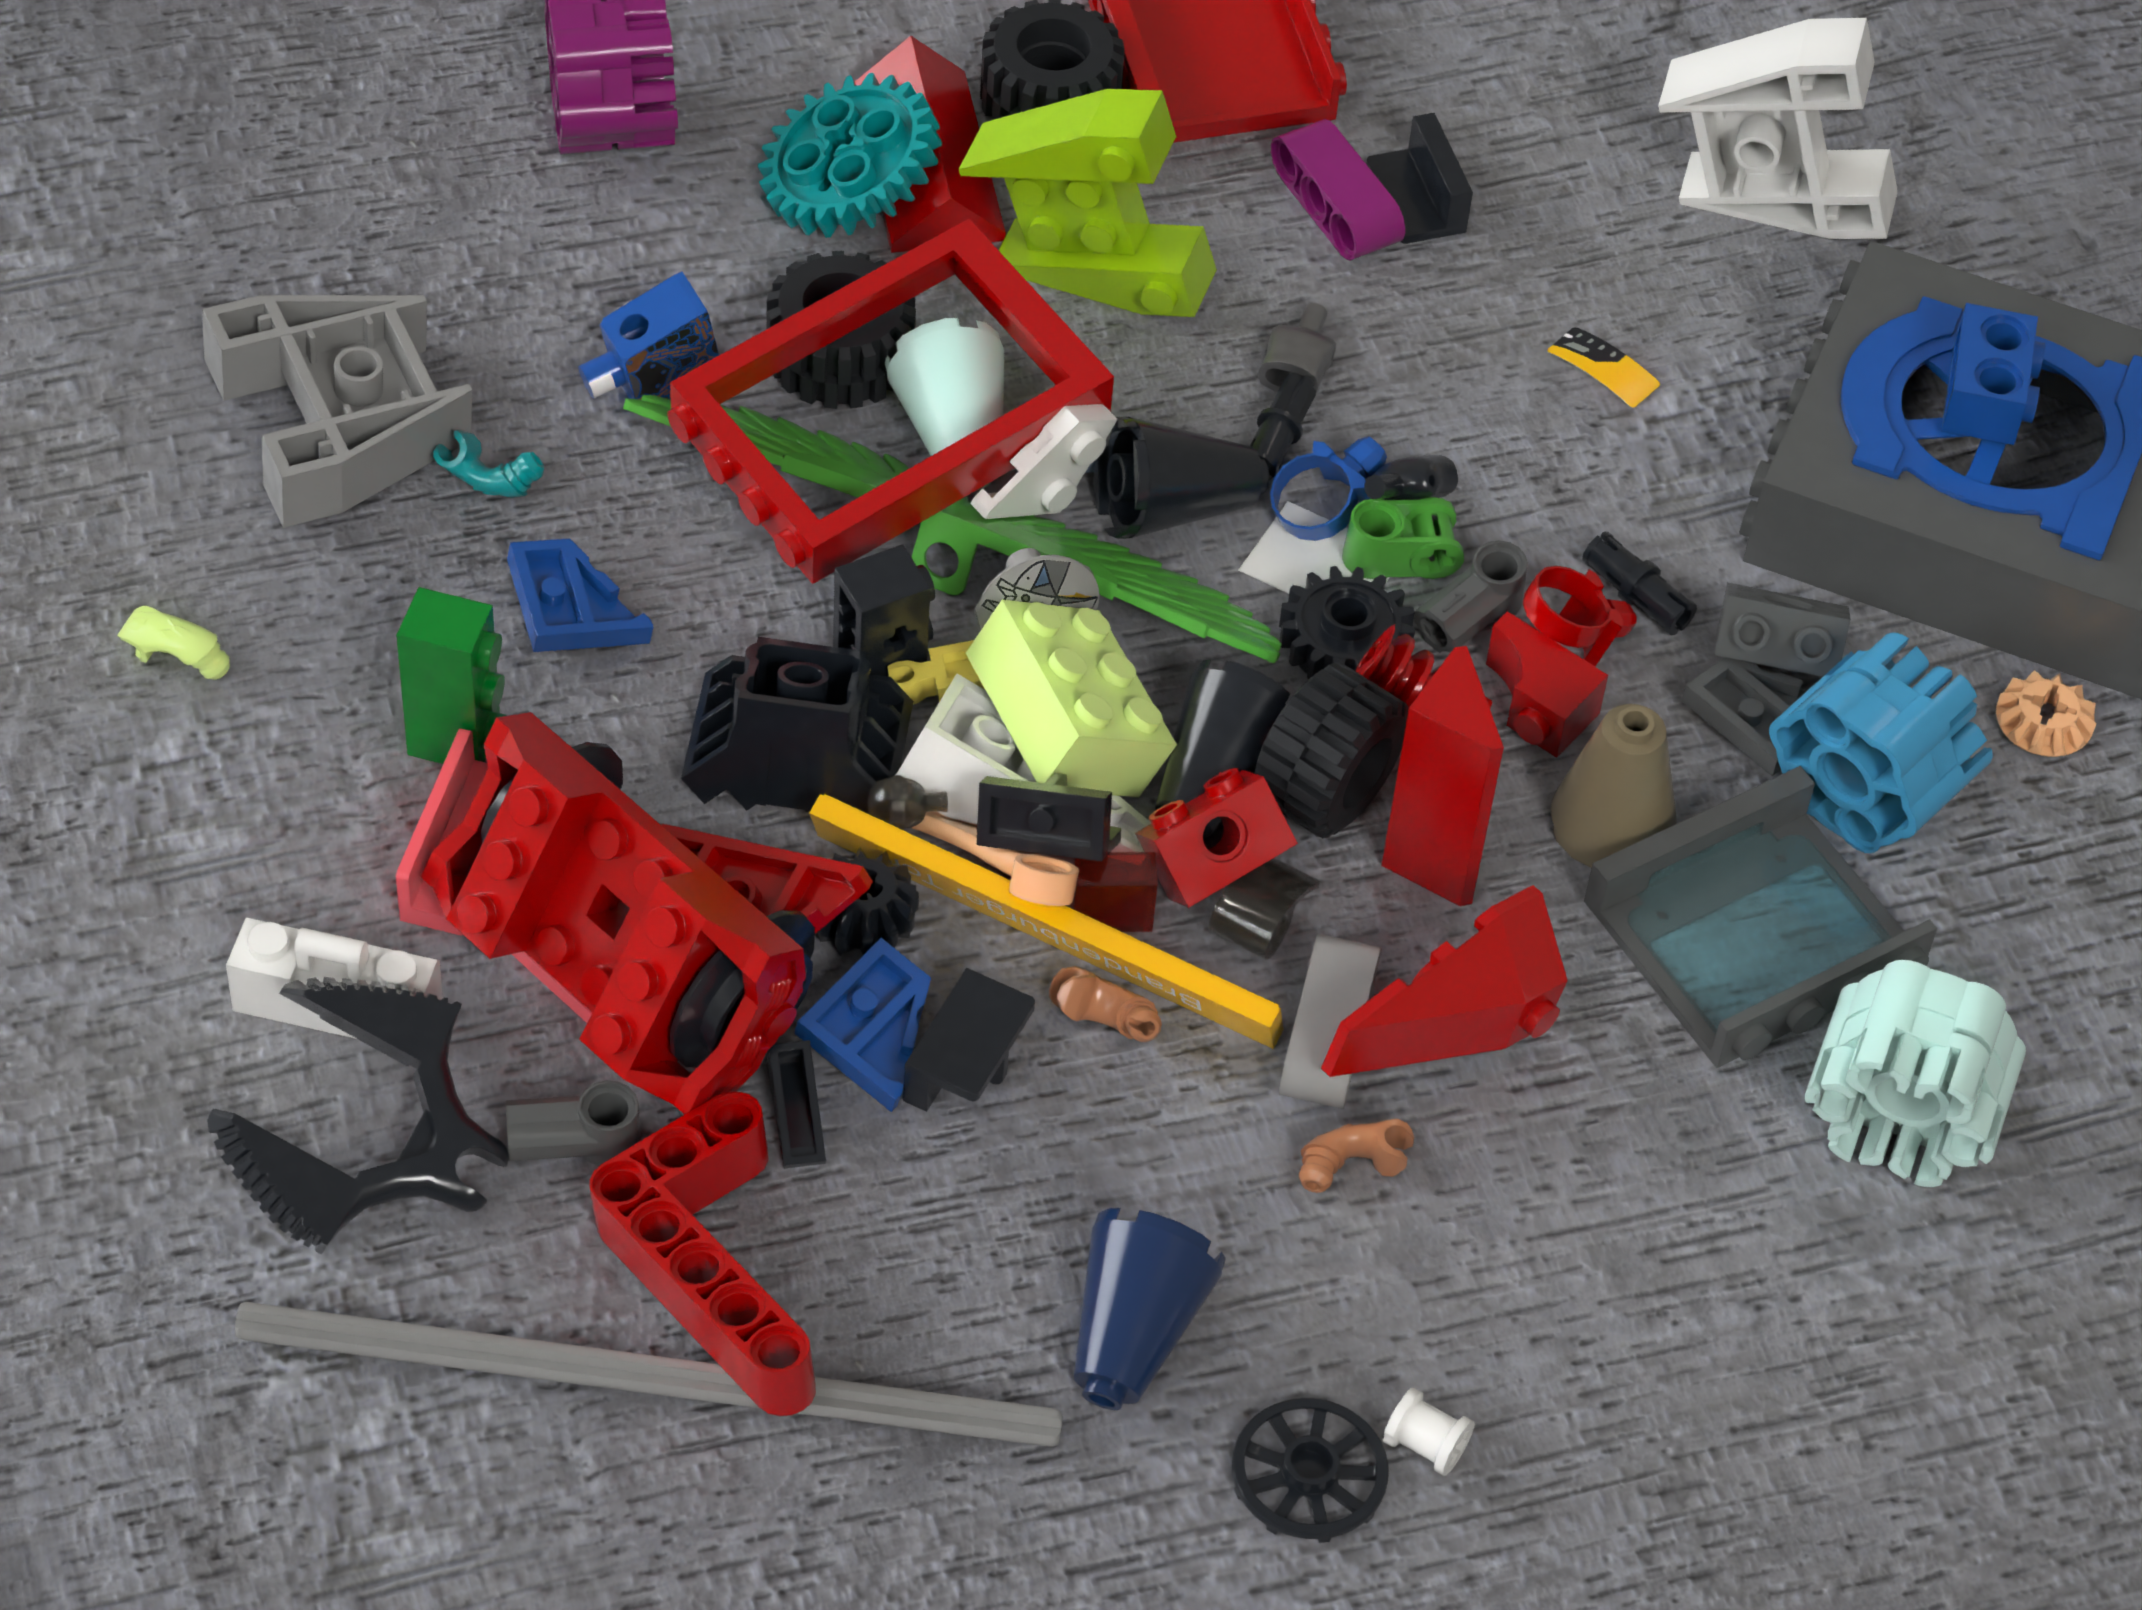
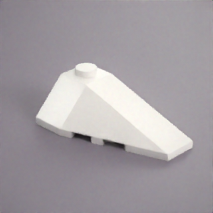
[891,674,1151,868]

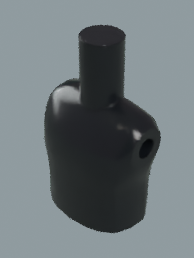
[1364,455,1458,500]

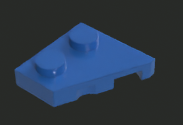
[507,538,654,652]
[794,938,931,1112]

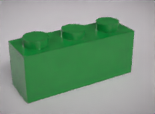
[396,587,507,764]

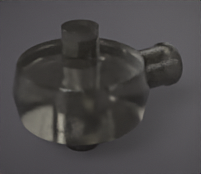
[867,775,948,830]

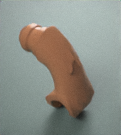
[1049,966,1162,1042]
[1299,1119,1414,1193]

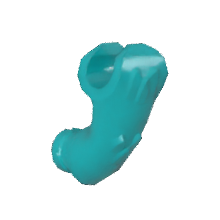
[433,430,545,498]

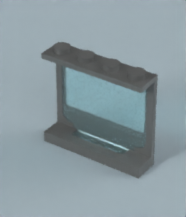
[1584,766,1937,1068]

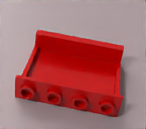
[1088,0,1347,143]

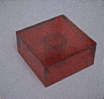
[1070,852,1158,932]

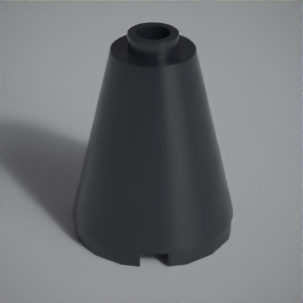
[1093,417,1269,539]
[1155,660,1290,838]

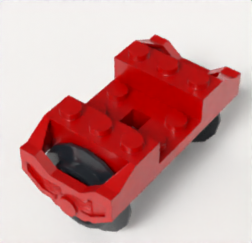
[421,712,815,1115]

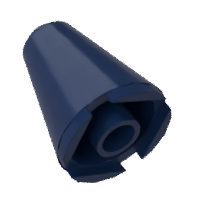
[1074,1208,1226,1410]

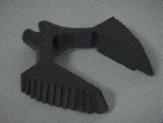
[207,977,509,1254]

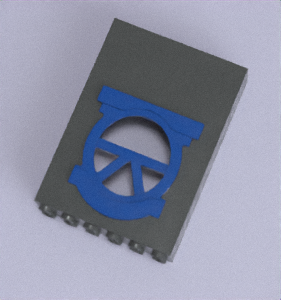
[1739,240,2142,699]

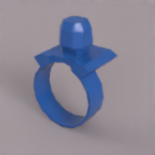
[1270,436,1387,541]

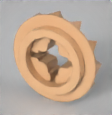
[1996,670,2097,757]

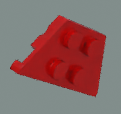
[662,824,873,934]

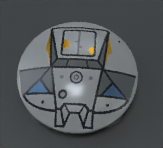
[975,548,1099,629]

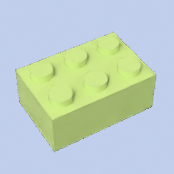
[965,600,1177,797]

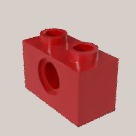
[1135,768,1298,908]

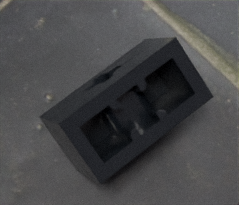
[833,544,935,677]

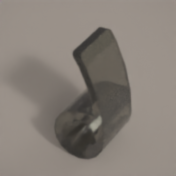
[1208,858,1320,960]

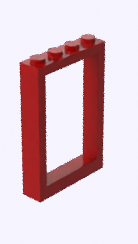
[667,219,1114,584]

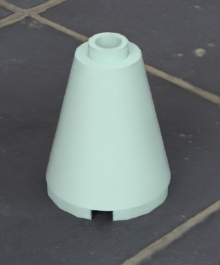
[885,318,1005,490]

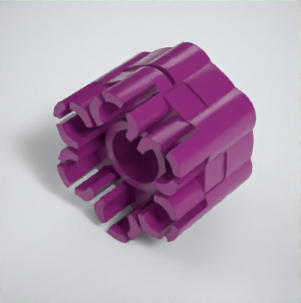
[544,0,678,155]

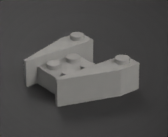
[202,295,472,528]

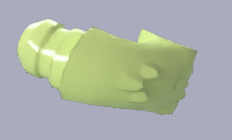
[117,606,230,680]

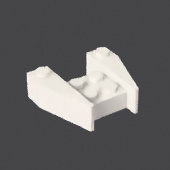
[1658,18,1898,239]

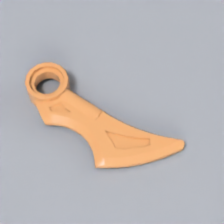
[887,804,1079,906]

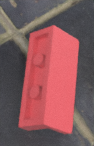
[396,728,488,936]

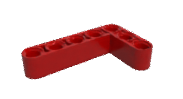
[590,1091,816,1416]

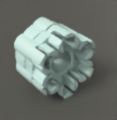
[1805,960,2026,1187]

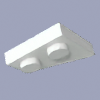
[970,404,1118,519]

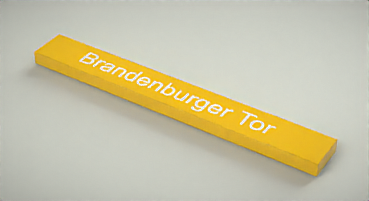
[809,794,1284,1049]

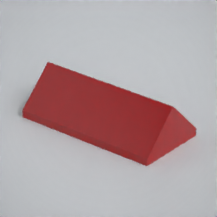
[855,36,1006,253]
[1381,646,1504,906]

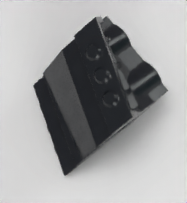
[681,637,914,818]

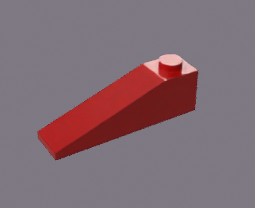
[1321,885,1568,1077]

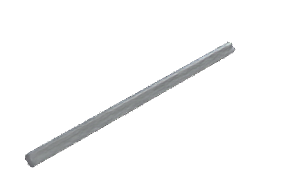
[235,1302,1063,1447]

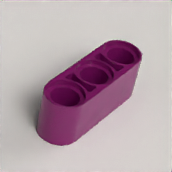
[1271,119,1405,261]

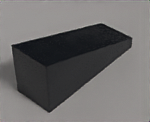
[766,1040,826,1169]

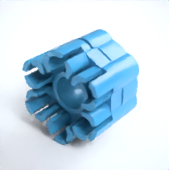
[1769,633,1993,853]

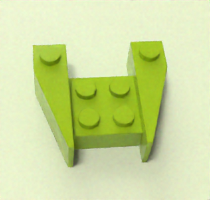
[958,89,1217,317]

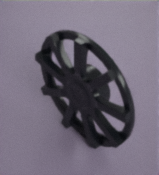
[1232,1398,1389,1543]

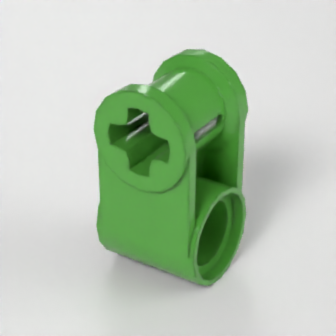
[1342,497,1464,579]

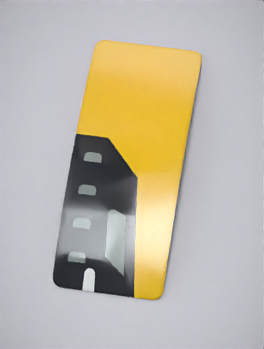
[1547,327,1660,408]

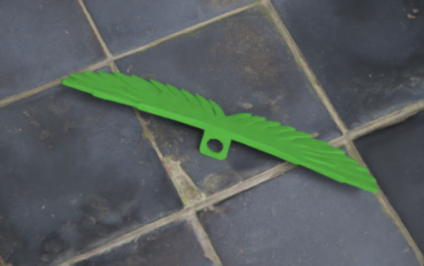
[623,395,1282,663]

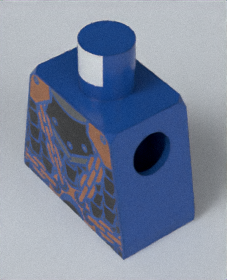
[578,271,719,400]

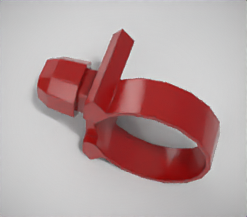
[1523,566,1637,667]

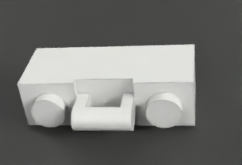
[226,917,443,1039]

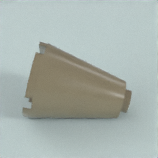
[1551,704,1677,868]

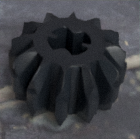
[817,847,919,956]

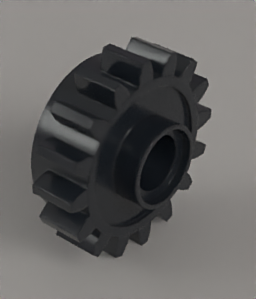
[1279,566,1416,679]

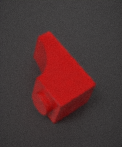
[1486,611,1608,758]

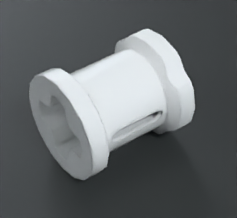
[1383,1387,1475,1476]

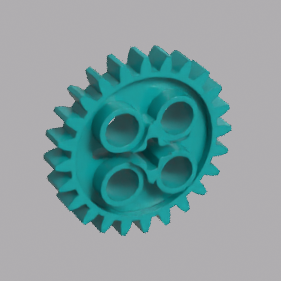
[758,73,942,238]

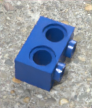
[1941,303,2045,445]

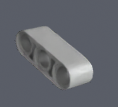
[1279,933,1381,1109]

